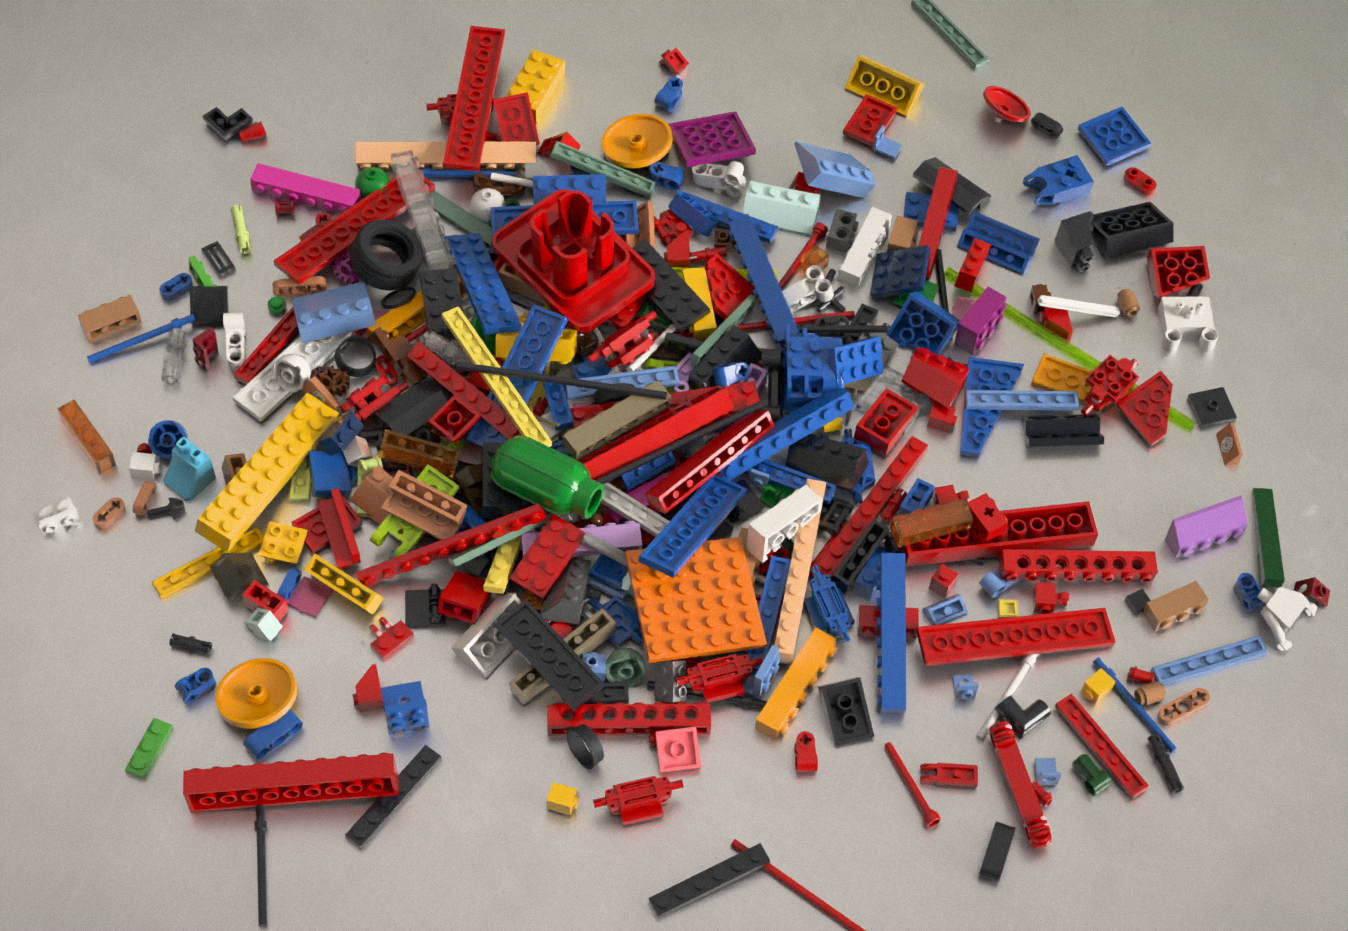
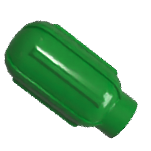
[491,435,604,519]

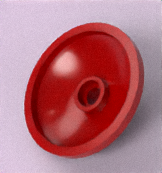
[983,86,1031,123]

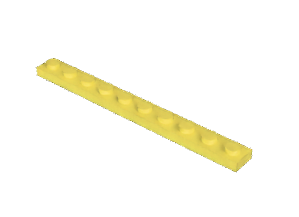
[442,306,552,447]

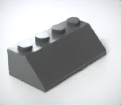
[540,558,591,624]

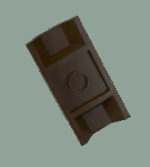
[454,464,493,523]

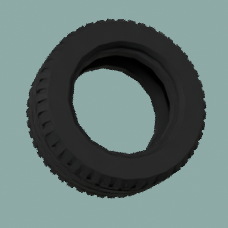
[349,219,423,291]

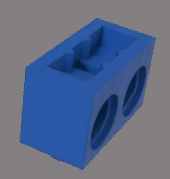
[898,478,935,521]

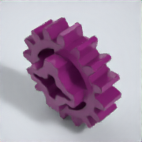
[332,252,362,286]

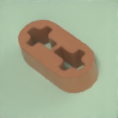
[132,480,157,516]
[93,497,126,530]

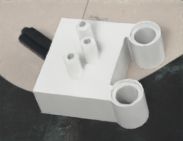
[1158,283,1218,352]

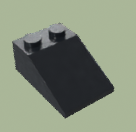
[818,677,875,746]

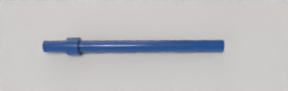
[415,168,516,179]
[87,314,196,363]
[1093,657,1177,753]

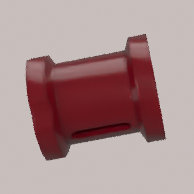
[275,199,295,215]

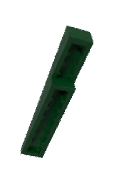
[1252,488,1285,588]

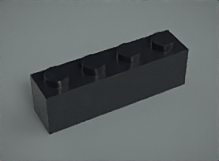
[831,519,890,595]

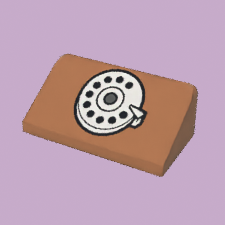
[302,376,341,410]
[1216,423,1243,465]

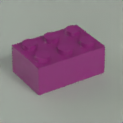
[954,287,1007,355]

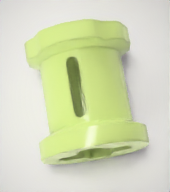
[358,454,383,477]

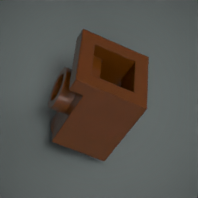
[1029,284,1051,314]

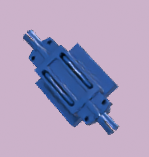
[803,565,855,643]

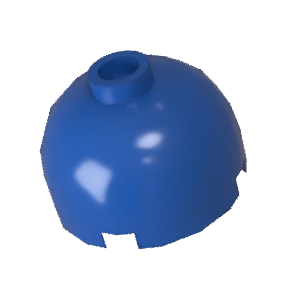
[148,420,188,459]

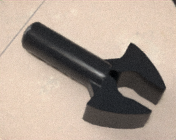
[147,498,185,519]

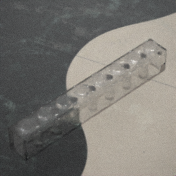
[391,150,455,270]

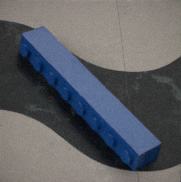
[728,214,800,349]
[716,387,855,481]
[876,553,906,714]

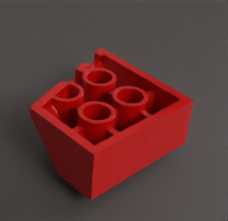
[1147,246,1210,298]
[901,347,970,412]

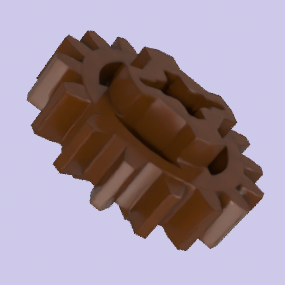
[310,365,350,397]

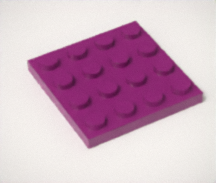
[668,111,756,167]

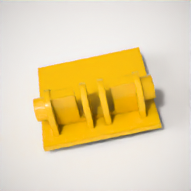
[259,522,308,564]

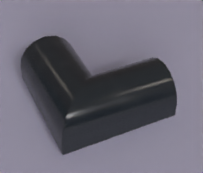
[203,107,253,141]
[995,695,1051,739]

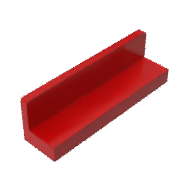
[317,488,361,569]

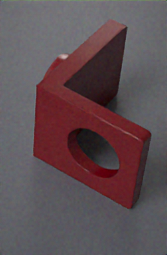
[1294,577,1330,607]

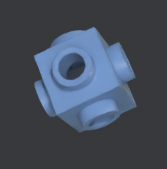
[582,652,607,682]

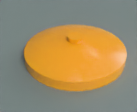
[601,114,673,168]
[215,658,297,729]

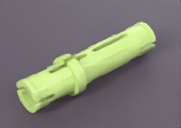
[230,205,251,254]

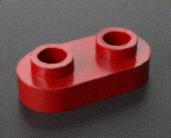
[1123,167,1157,195]

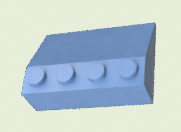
[794,141,876,198]
[292,281,376,343]

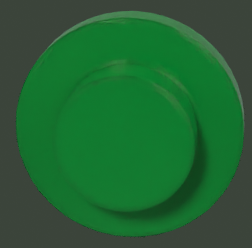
[267,297,286,314]

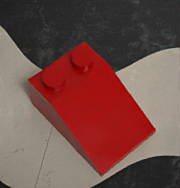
[853,388,918,457]

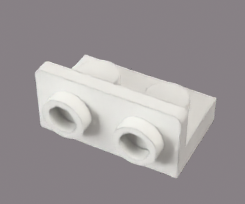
[33,498,79,534]

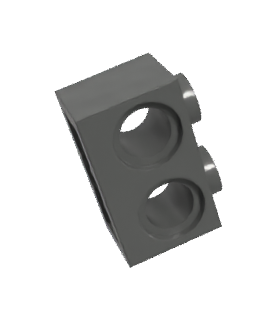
[826,209,859,252]

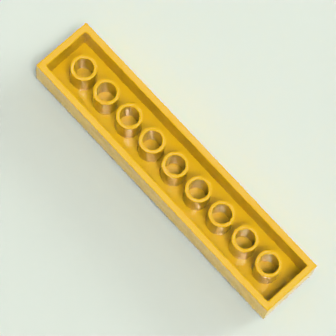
[195,393,339,553]

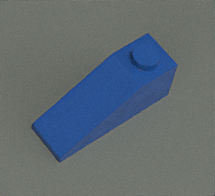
[853,546,890,601]

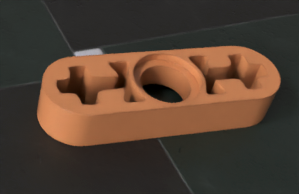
[272,276,327,297]
[1157,688,1210,726]

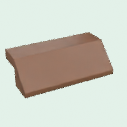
[619,201,655,249]
[381,470,467,540]

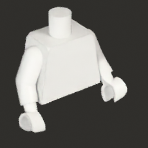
[1257,587,1317,651]

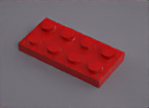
[510,514,585,600]

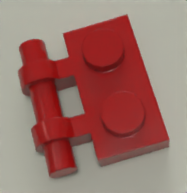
[654,209,694,246]

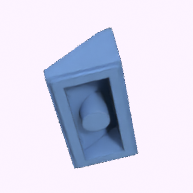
[923,594,968,625]

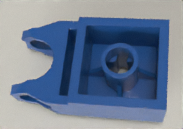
[1023,155,1094,205]

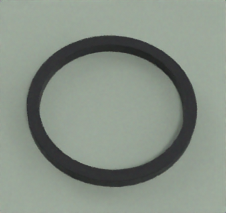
[381,286,416,309]

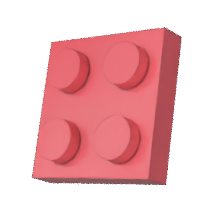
[655,727,701,773]

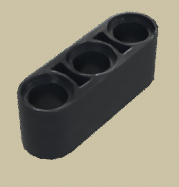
[979,821,1016,882]

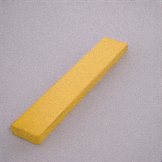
[152,527,264,599]

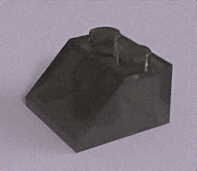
[210,552,269,600]

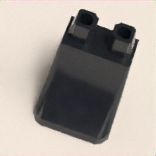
[1055,211,1094,272]

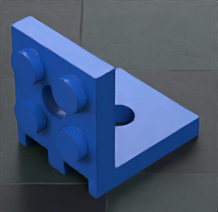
[381,681,429,735]

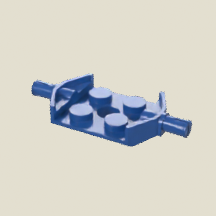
[839,429,876,504]

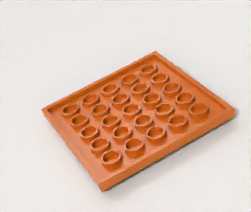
[625,537,767,663]

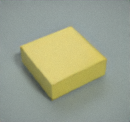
[997,599,1018,619]

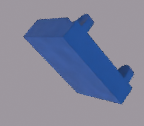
[306,451,358,497]

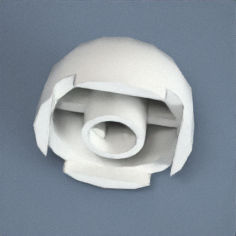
[470,188,505,225]
[272,354,311,393]

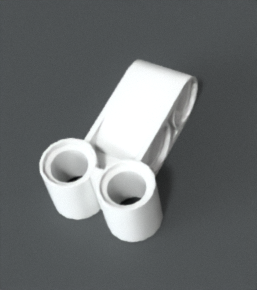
[692,161,746,197]
[782,265,834,313]
[223,312,246,370]

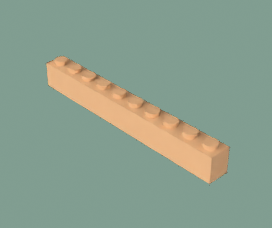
[356,142,536,170]
[775,479,826,665]

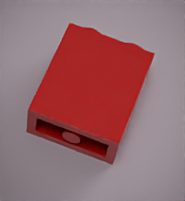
[437,571,492,624]

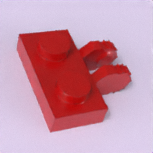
[369,616,414,661]

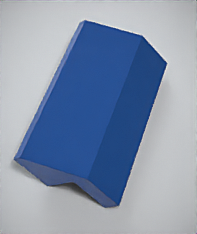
[957,211,1040,274]

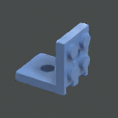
[729,645,781,700]

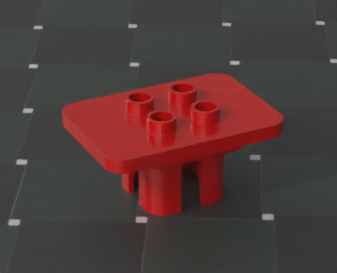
[492,189,655,333]

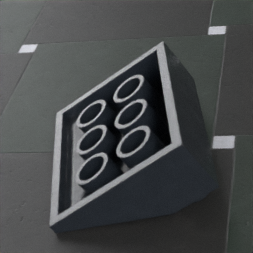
[1090,202,1174,258]
[481,442,534,520]

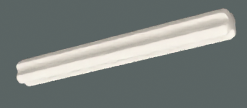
[1037,295,1120,317]

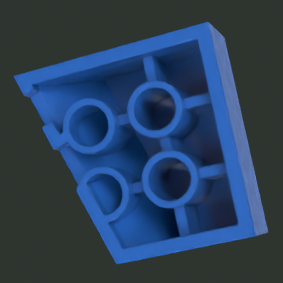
[886,291,961,355]

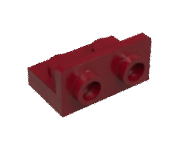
[192,327,218,370]

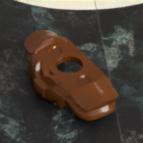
[473,173,525,196]

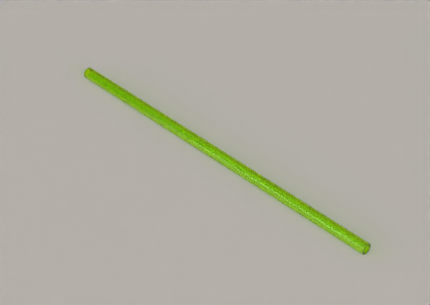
[944,267,1196,430]

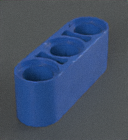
[668,190,719,237]
[243,709,303,760]

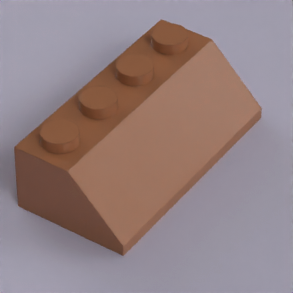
[350,465,404,543]

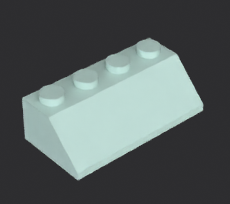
[743,181,820,236]

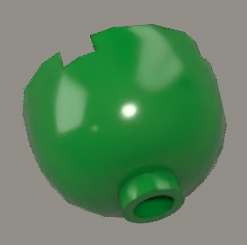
[355,167,390,200]

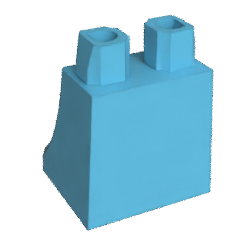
[163,437,216,501]

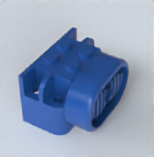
[783,324,844,412]

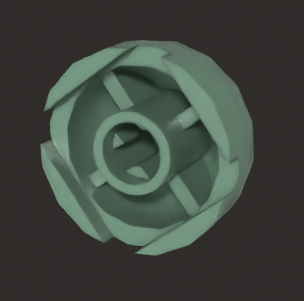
[605,647,646,687]

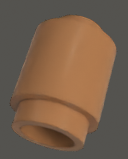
[1117,289,1140,317]
[1134,681,1166,706]

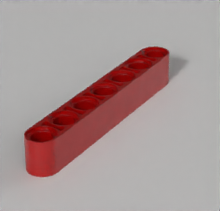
[919,167,958,280]

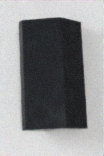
[913,157,991,215]
[373,376,454,442]
[1022,414,1104,447]

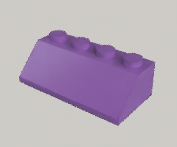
[1165,495,1248,557]

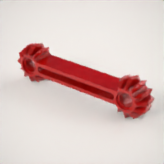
[989,721,1052,849]

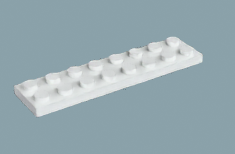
[233,331,357,422]

